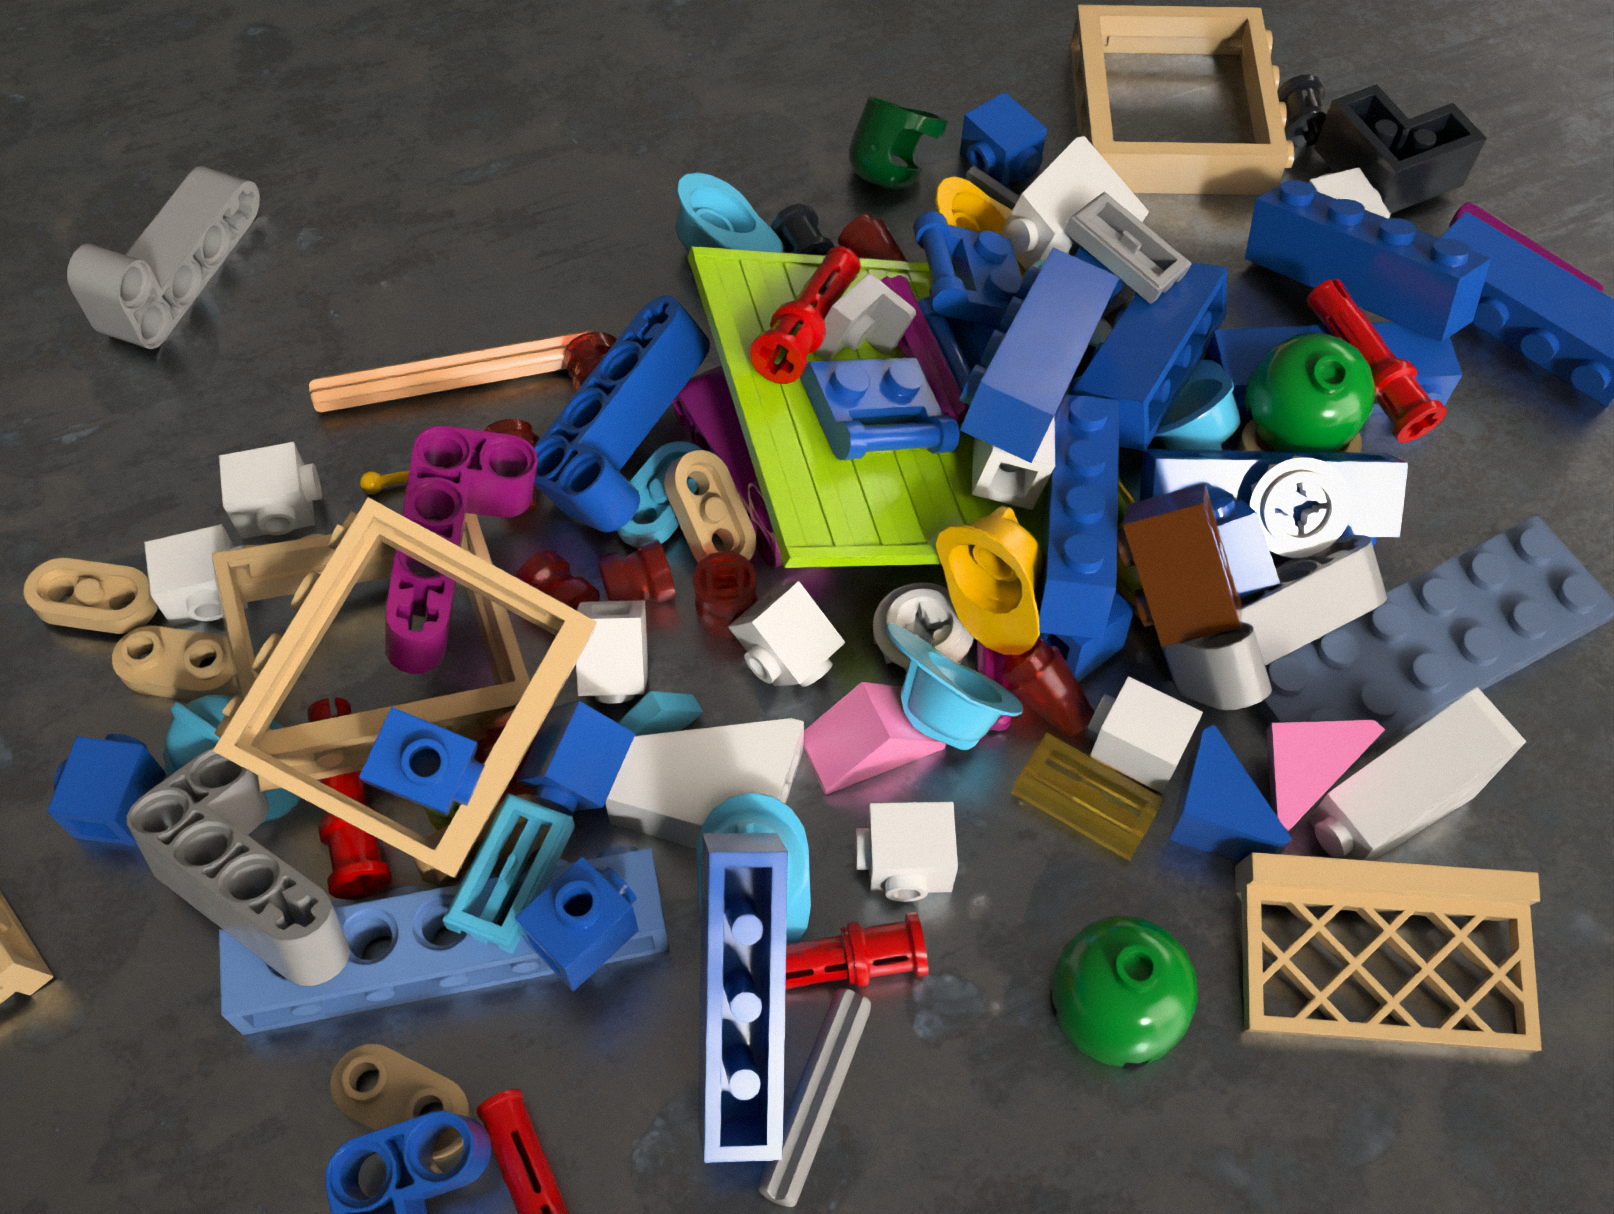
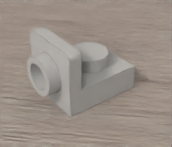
[815,273,916,361]

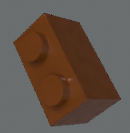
[1117,483,1242,647]

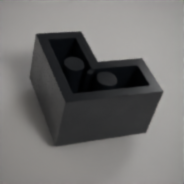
[1314,84,1487,214]

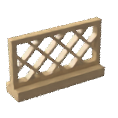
[1235,852,1542,1052]

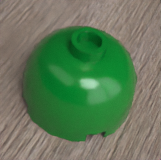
[1244,332,1376,453]
[1050,915,1198,1066]

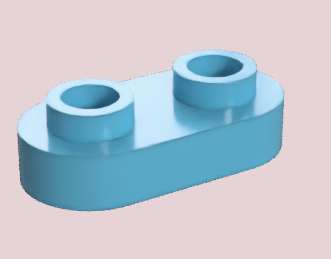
[616,441,702,548]

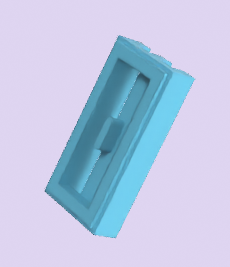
[442,793,575,954]

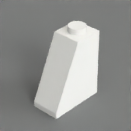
[999,136,1149,270]
[1308,687,1526,861]
[605,718,804,849]

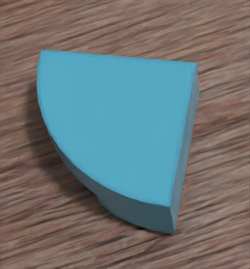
[618,691,704,736]

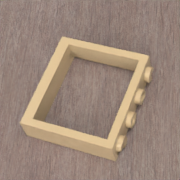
[1070,5,1294,195]
[213,497,597,878]
[211,513,530,792]

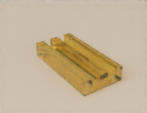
[1012,733,1165,861]

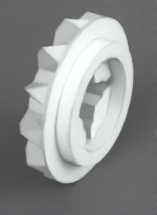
[1249,456,1352,558]
[873,583,974,672]

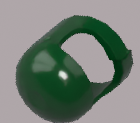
[849,96,949,190]

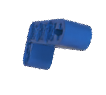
[533,295,710,532]
[325,1111,491,1214]

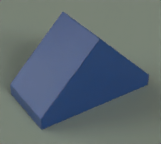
[1169,724,1292,862]

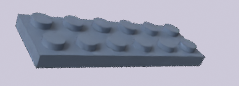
[1253,515,1614,756]

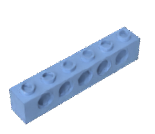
[219,846,670,1035]

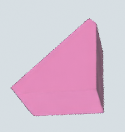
[804,682,946,796]
[1266,720,1385,831]

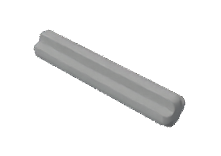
[759,988,871,1207]

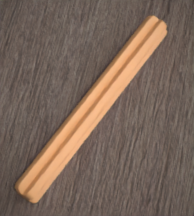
[309,330,600,413]

